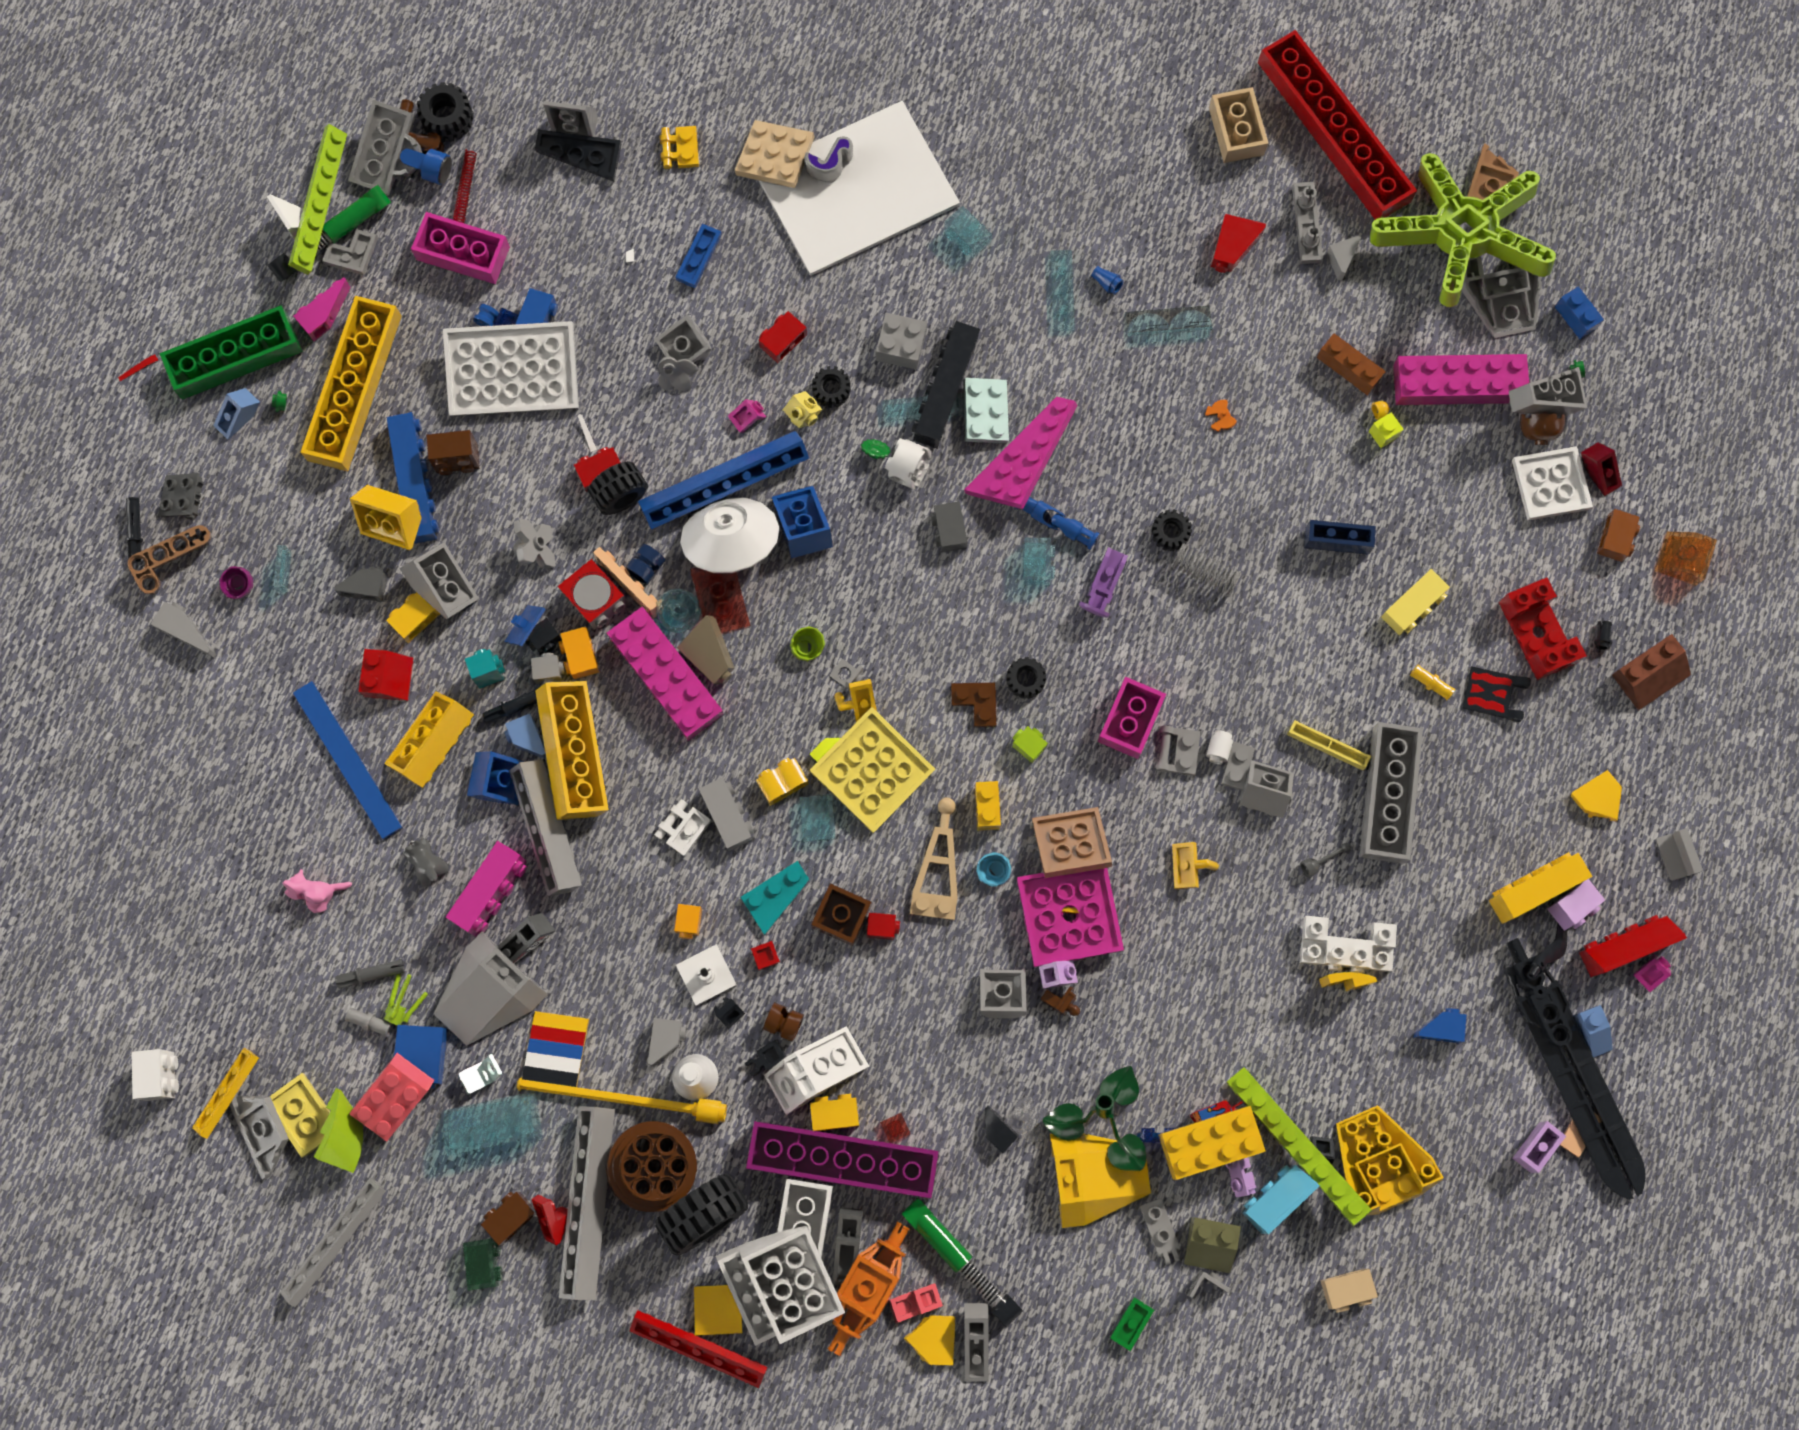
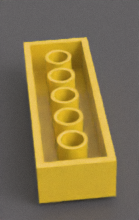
[535,681,609,820]

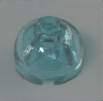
[655,588,701,633]

